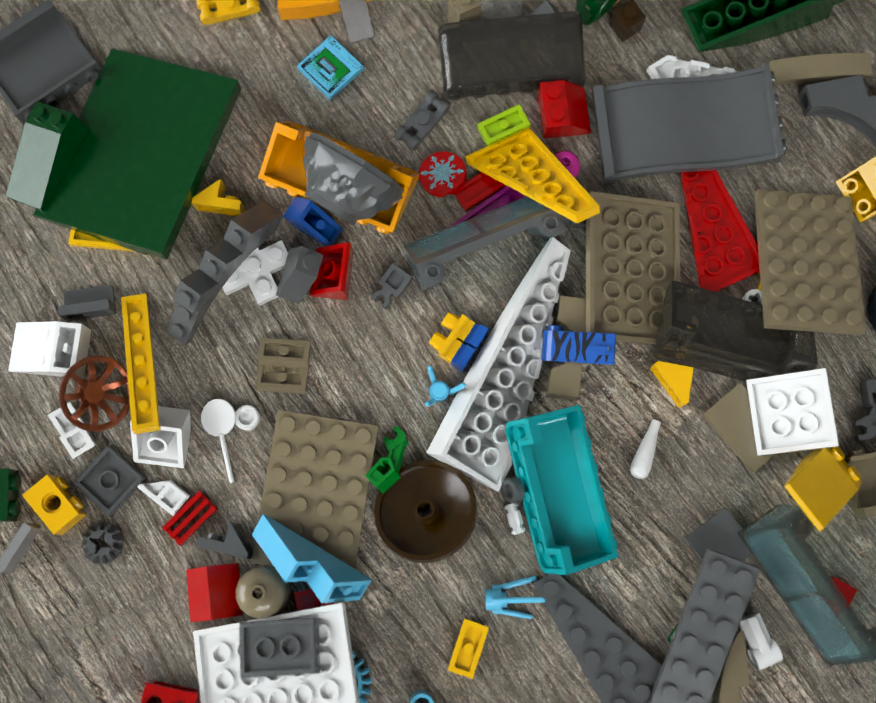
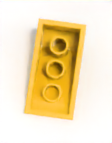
[784,447,862,531]

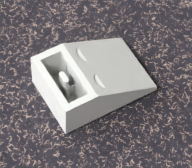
[8,321,91,379]

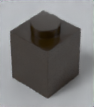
[609,0,646,42]

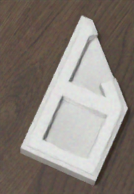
[138,480,192,516]

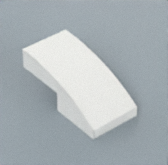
[48,401,96,459]

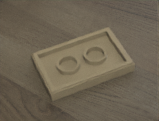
[702,382,775,473]

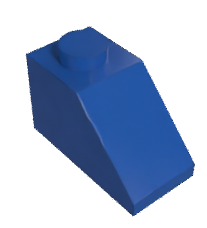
[283,197,343,246]

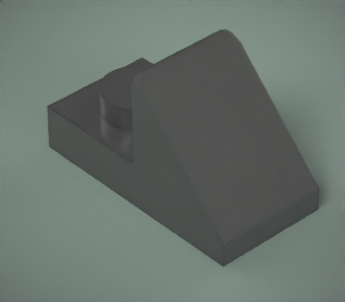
[196,522,252,559]

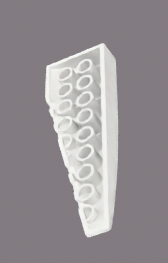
[426,237,571,492]

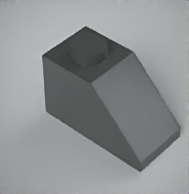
[276,246,323,304]

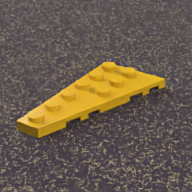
[465,127,600,223]

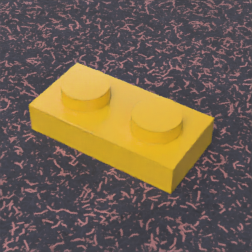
[447,618,489,679]

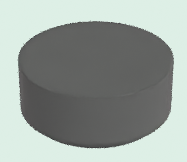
[502,476,525,504]

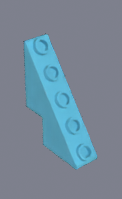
[252,514,371,603]

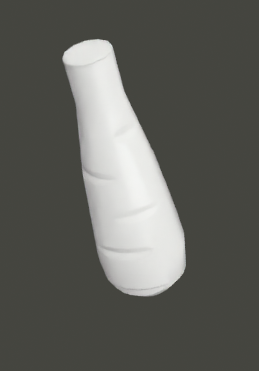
[630,419,661,479]

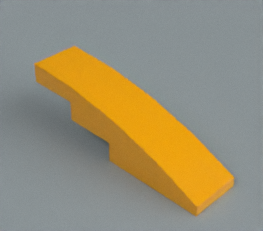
[278,0,371,20]

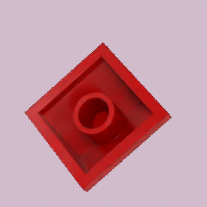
[310,242,354,300]
[186,563,243,622]

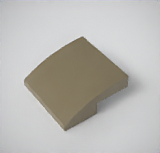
[255,338,311,394]

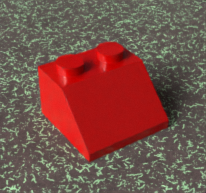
[537,80,591,139]

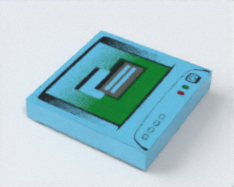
[297,35,364,101]

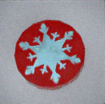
[419,151,467,198]

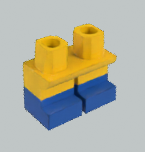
[429,312,489,373]

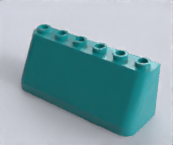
[505,405,619,575]

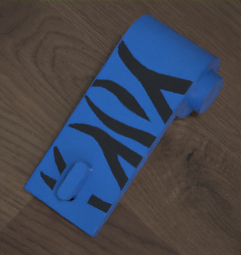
[542,326,616,365]

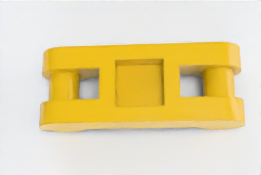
[196,0,261,25]

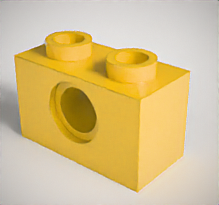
[22,475,87,535]

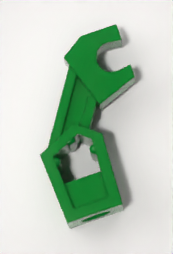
[365,426,409,494]

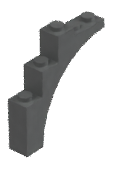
[166,201,283,346]

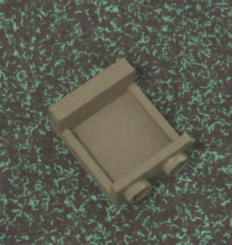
[844,447,876,519]

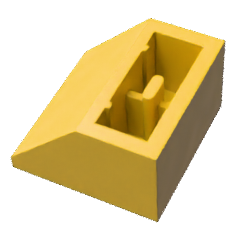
[836,157,876,223]

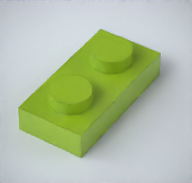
[477,104,531,146]

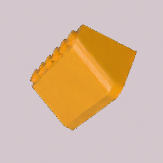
[258,121,420,234]

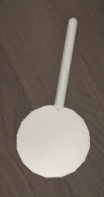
[201,399,236,483]

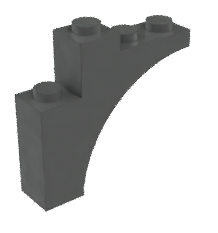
[798,75,876,147]

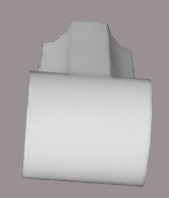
[739,613,783,671]

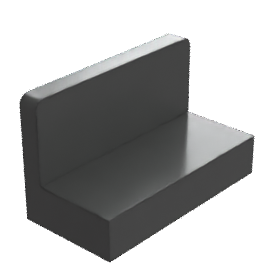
[58,285,116,321]

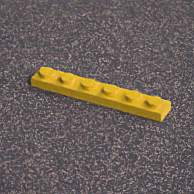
[121,293,161,435]

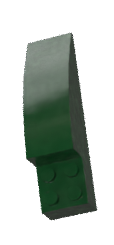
[681,0,846,52]

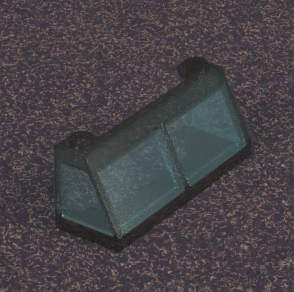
[737,504,876,666]

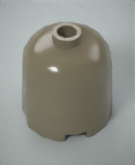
[236,566,292,618]

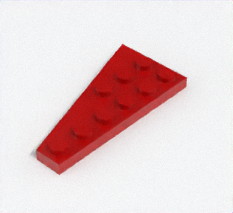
[680,170,760,299]

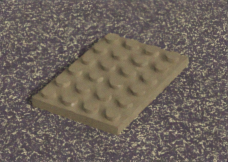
[754,189,867,335]
[586,191,681,348]
[251,410,379,569]

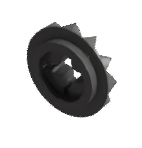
[80,522,123,564]

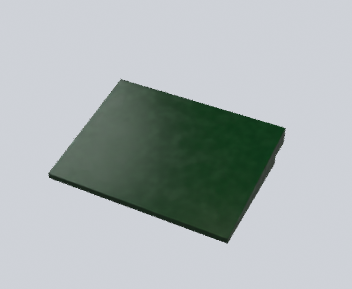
[33,48,241,260]

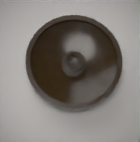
[374,460,478,563]

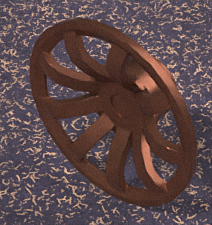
[59,355,130,432]

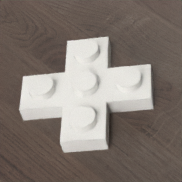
[222,240,288,306]

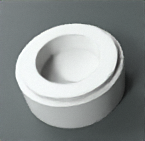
[235,405,261,431]

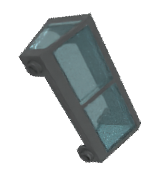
[403,197,567,293]

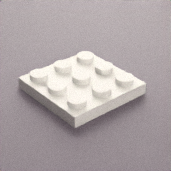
[746,368,839,456]

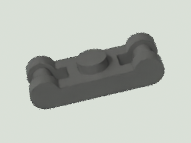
[394,90,451,151]

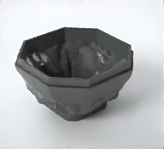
[303,132,404,226]

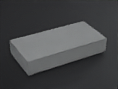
[0,523,41,574]

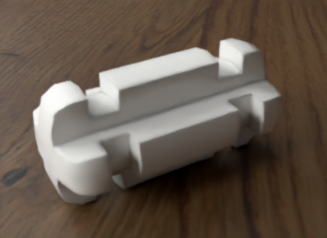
[504,503,525,535]

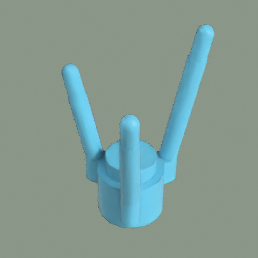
[425,366,466,407]
[486,576,546,619]

